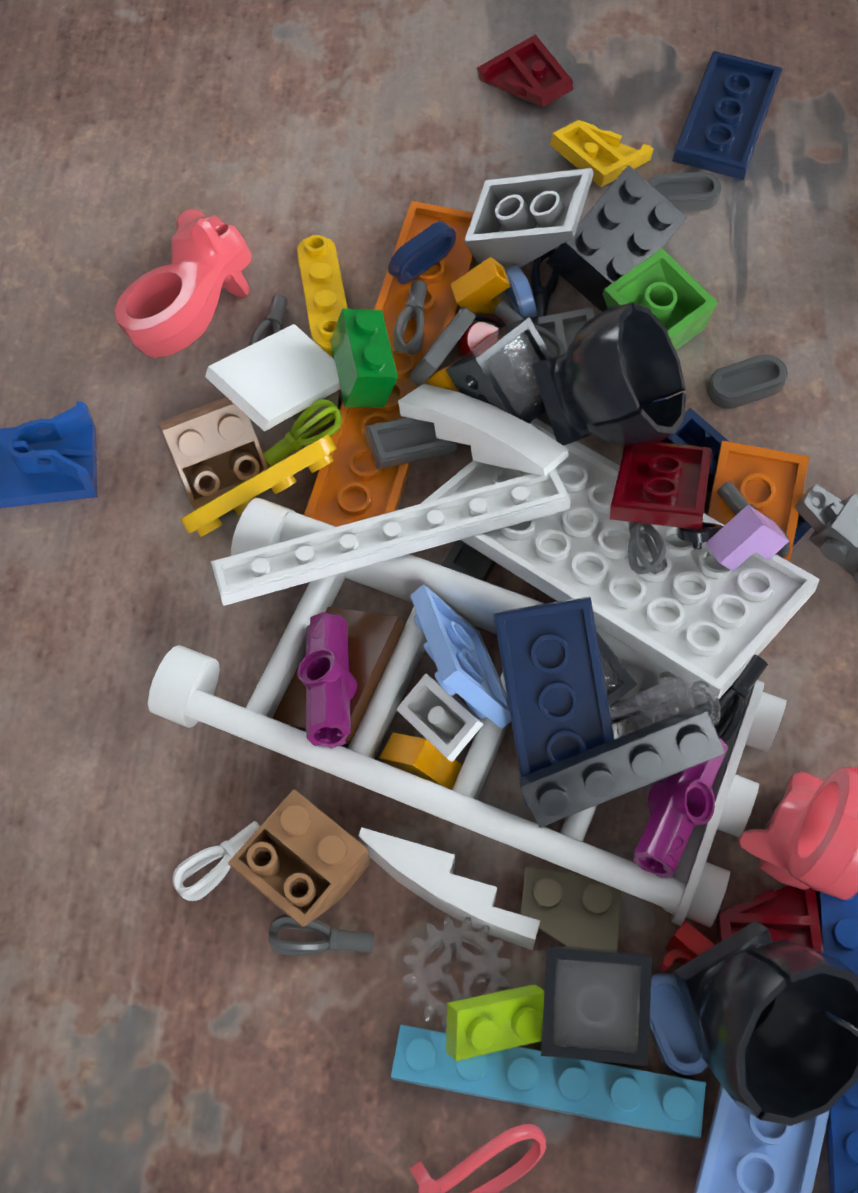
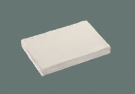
[205,324,341,432]

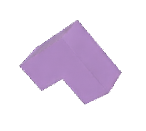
[705,505,789,571]

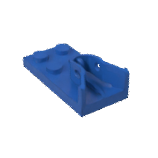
[0,402,98,508]

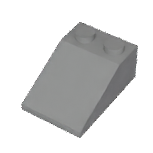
[464,168,594,268]

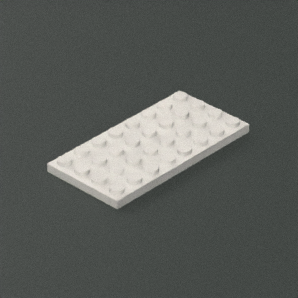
[421,418,820,702]

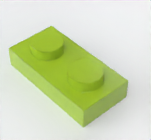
[446,984,545,1061]

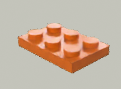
[707,441,810,562]

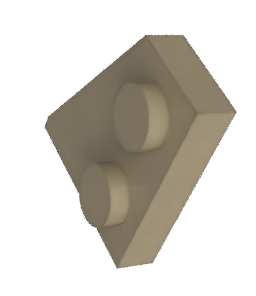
[520,867,622,950]

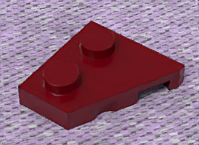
[477,34,574,107]
[716,886,824,953]

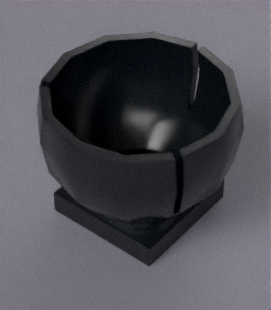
[531,302,686,446]
[673,920,858,1126]

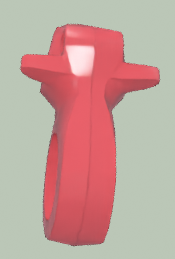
[114,209,252,358]
[738,767,858,901]

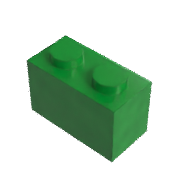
[330,309,398,408]

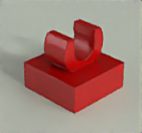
[659,921,715,972]

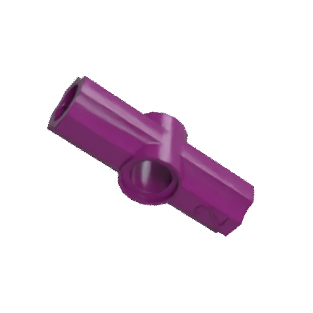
[297,612,357,748]
[632,737,728,878]

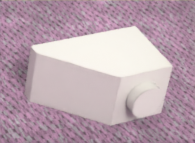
[396,674,483,762]

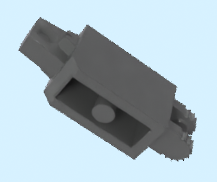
[795,484,858,584]

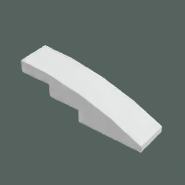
[398,383,569,476]
[359,827,540,950]

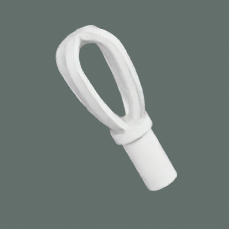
[172,821,260,901]

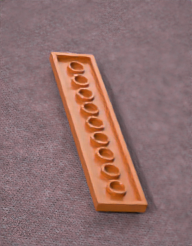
[304,201,475,527]

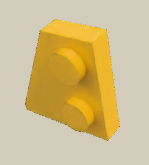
[550,120,654,187]

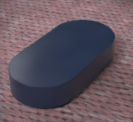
[388,221,456,284]

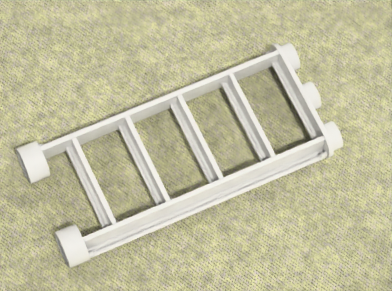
[148,498,786,928]

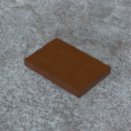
[272,607,405,744]

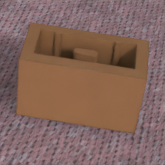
[157,397,268,509]
[228,789,370,928]

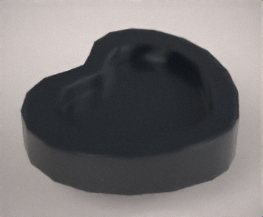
[676,522,724,550]

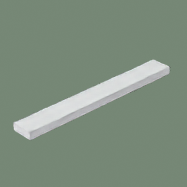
[211,468,571,606]

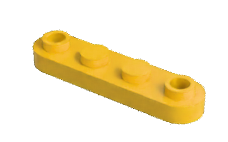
[297,235,347,358]
[180,434,337,537]

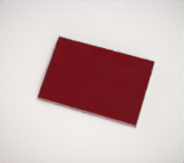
[610,442,712,530]

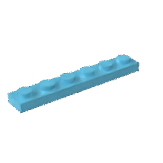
[391,1025,706,1139]

